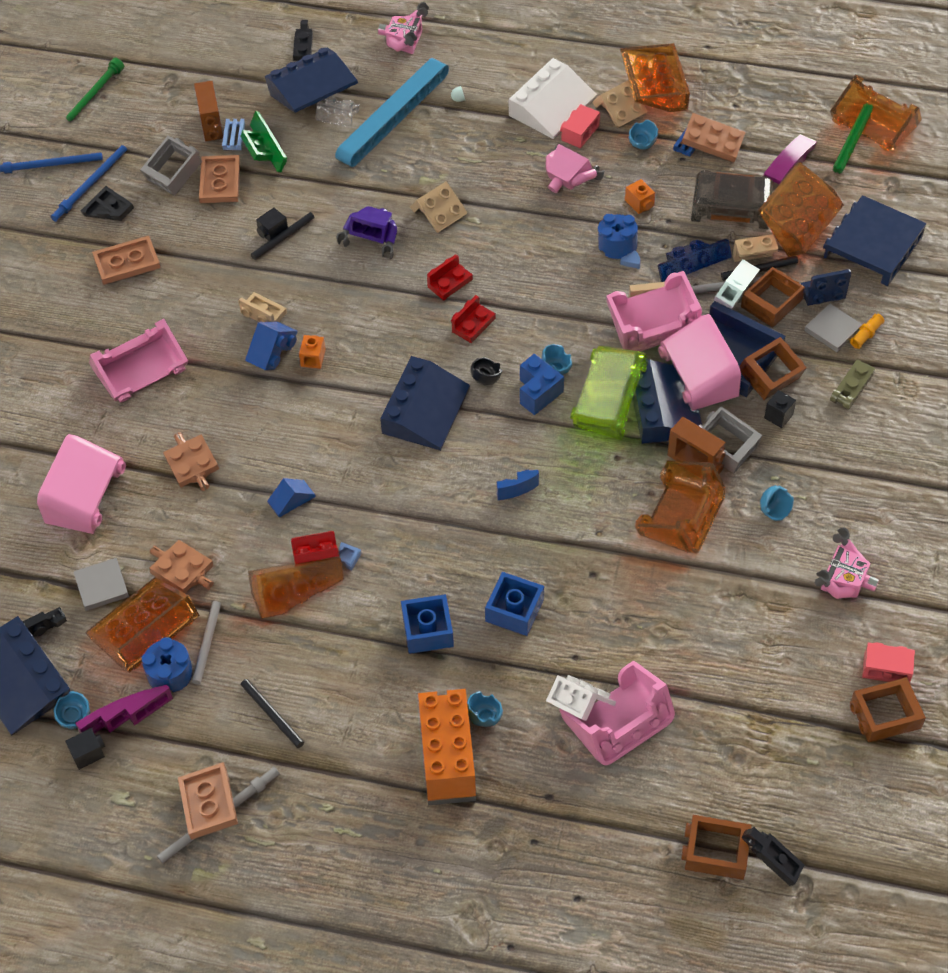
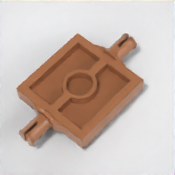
[163,432,219,491]
[150,540,214,594]

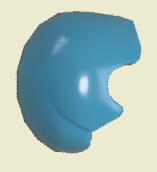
[629,119,658,150]
[541,344,572,375]
[760,485,794,521]
[54,691,90,729]
[467,691,503,727]

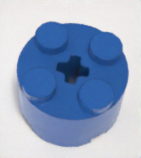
[598,214,638,259]
[142,637,192,692]

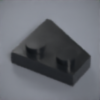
[80,186,134,221]

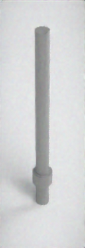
[157,767,280,864]

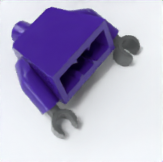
[336,206,398,259]

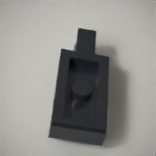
[293,20,313,61]
[22,607,67,637]
[741,827,805,886]

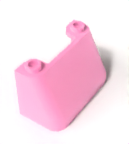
[606,271,702,354]
[658,314,741,411]
[89,319,188,403]
[37,434,126,534]
[559,661,675,765]

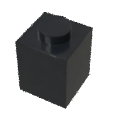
[256,207,288,241]
[764,390,796,428]
[65,728,106,770]

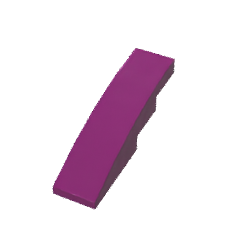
[763,134,817,185]
[75,685,173,734]

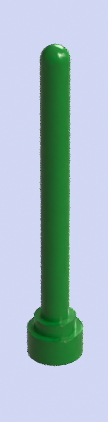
[66,58,125,121]

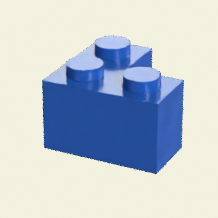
[245,322,298,370]
[520,354,564,415]

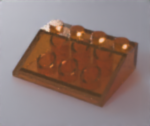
[620,43,690,112]
[758,162,844,257]
[85,577,200,673]

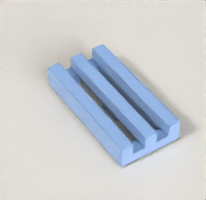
[222,119,245,150]

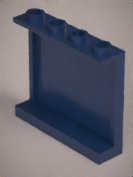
[823,195,926,286]
[709,301,786,398]

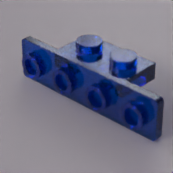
[658,239,732,282]

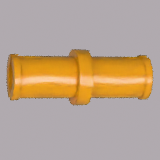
[850,313,885,349]

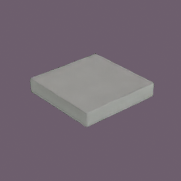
[804,304,862,352]
[73,558,129,611]

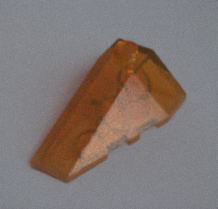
[248,557,344,619]

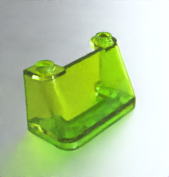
[570,345,648,440]

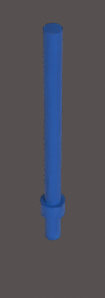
[50,145,127,222]
[0,152,103,174]

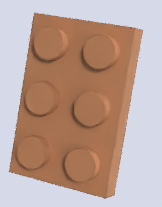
[681,113,746,162]
[199,155,240,203]
[92,236,161,285]
[178,762,238,840]

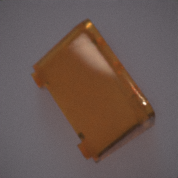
[830,74,922,151]
[635,460,725,554]

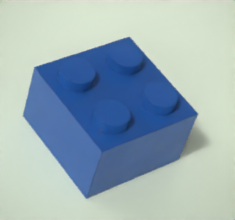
[485,572,544,636]
[401,594,454,654]

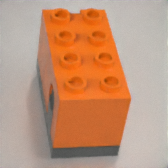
[418,689,476,806]

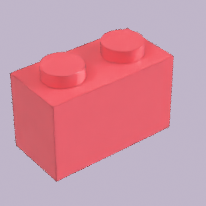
[560,104,600,149]
[862,642,915,683]

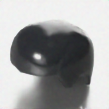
[470,357,503,386]

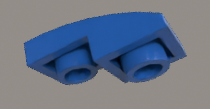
[496,470,539,501]

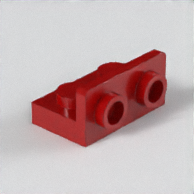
[427,254,473,301]
[451,295,496,343]
[291,531,339,564]

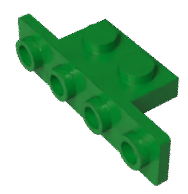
[240,111,287,172]

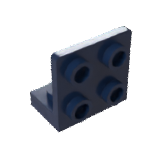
[801,269,851,306]

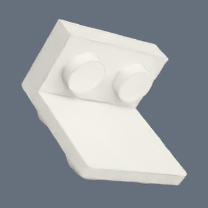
[546,675,616,721]

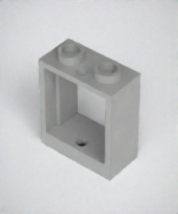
[140,136,202,196]
[699,407,762,474]

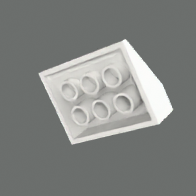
[509,58,597,139]

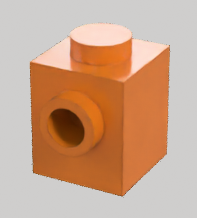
[625,179,655,214]
[299,335,326,369]

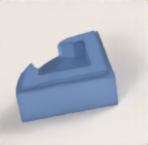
[620,250,640,269]
[339,542,362,571]

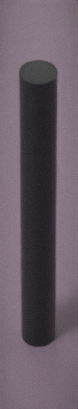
[251,212,315,260]
[721,256,798,281]
[240,679,304,748]

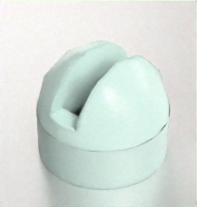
[451,86,465,102]

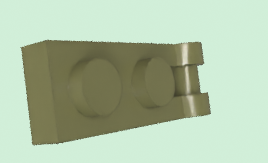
[830,360,875,410]

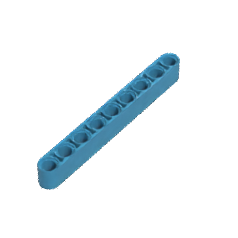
[335,58,449,167]

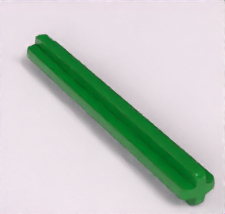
[833,103,873,174]

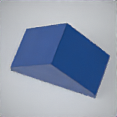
[267,478,316,518]

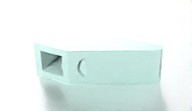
[713,259,760,310]

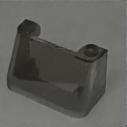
[691,170,774,229]

